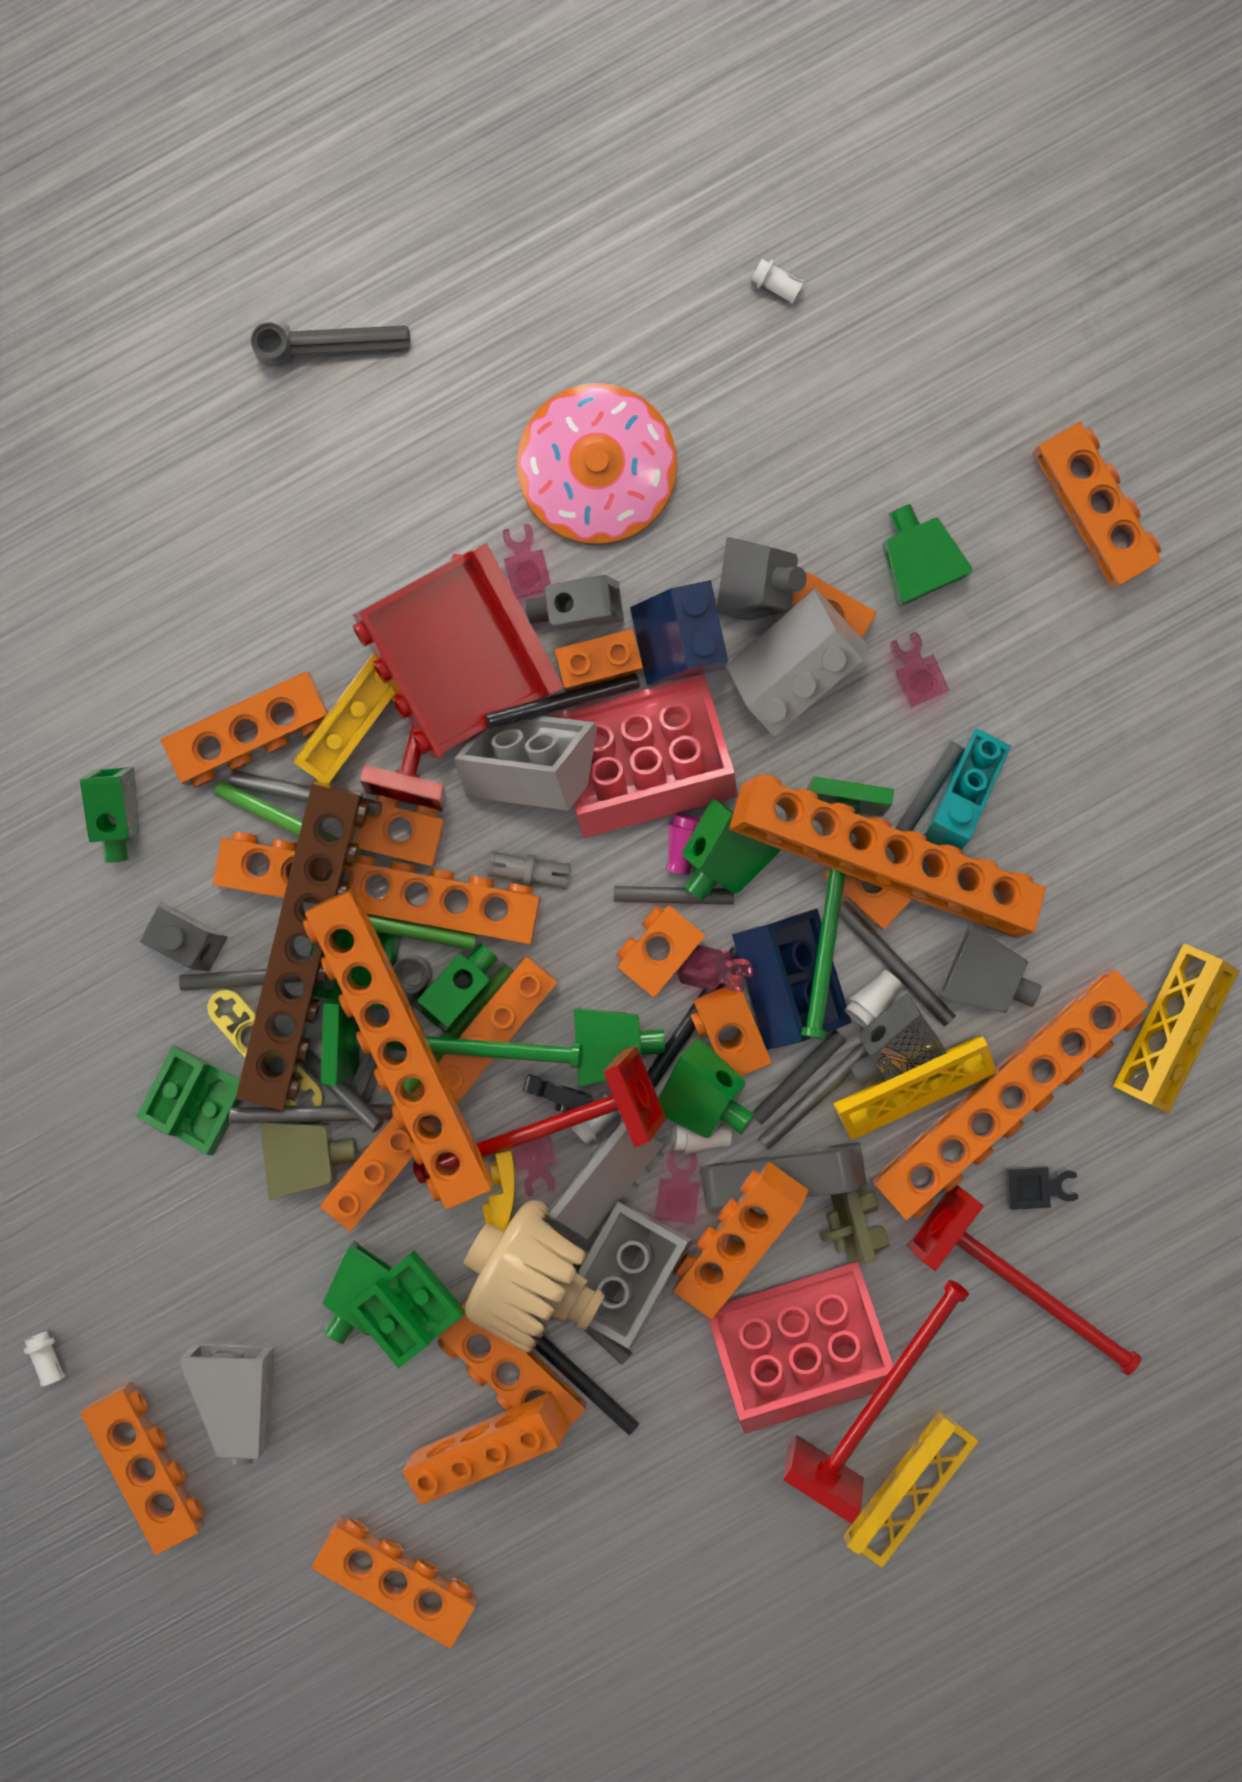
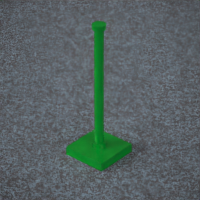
[801,776,894,1039]
[320,996,583,1085]

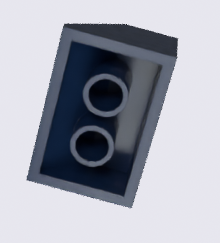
[732,908,852,1050]

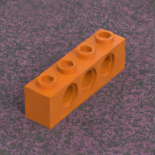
[1032,421,1162,590]
[160,671,329,788]
[672,1162,808,1320]
[437,1295,587,1426]
[80,1383,205,1556]
[402,1392,570,1505]
[311,1517,477,1649]

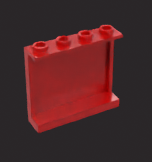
[352,543,564,758]

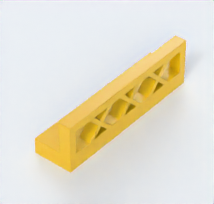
[293,653,395,784]
[1113,944,1240,1114]
[833,1036,997,1141]
[843,1410,979,1568]

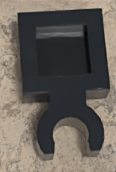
[522,1074,593,1113]
[1006,1166,1078,1210]

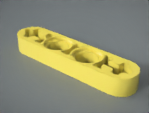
[207,989,325,1106]

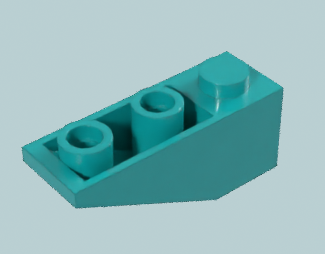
[923,728,1011,850]

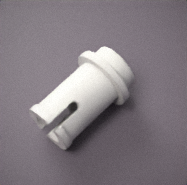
[751,259,804,304]
[571,1094,620,1145]
[24,1332,65,1386]

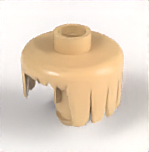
[463,1200,605,1352]

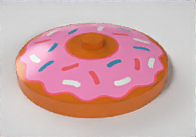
[517,383,677,546]

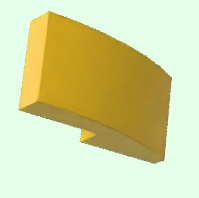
[483,1148,516,1231]

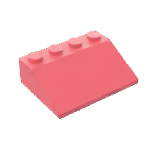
[550,674,738,839]
[708,1262,893,1434]

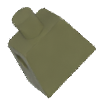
[260,1122,357,1200]

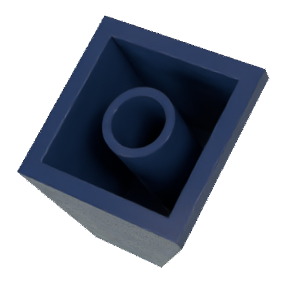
[630,580,728,686]

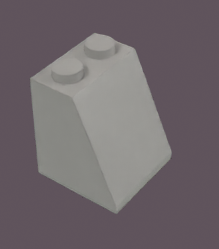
[180,1344,273,1465]

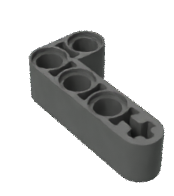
[700,1142,867,1208]

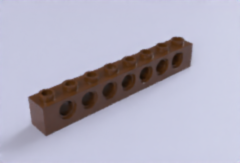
[235,781,368,1111]

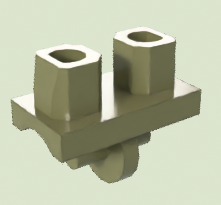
[819,1190,890,1264]

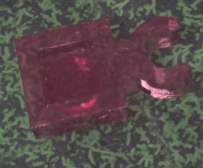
[503,524,551,599]
[890,632,950,708]
[677,945,754,992]
[508,1127,556,1197]
[655,1151,700,1224]

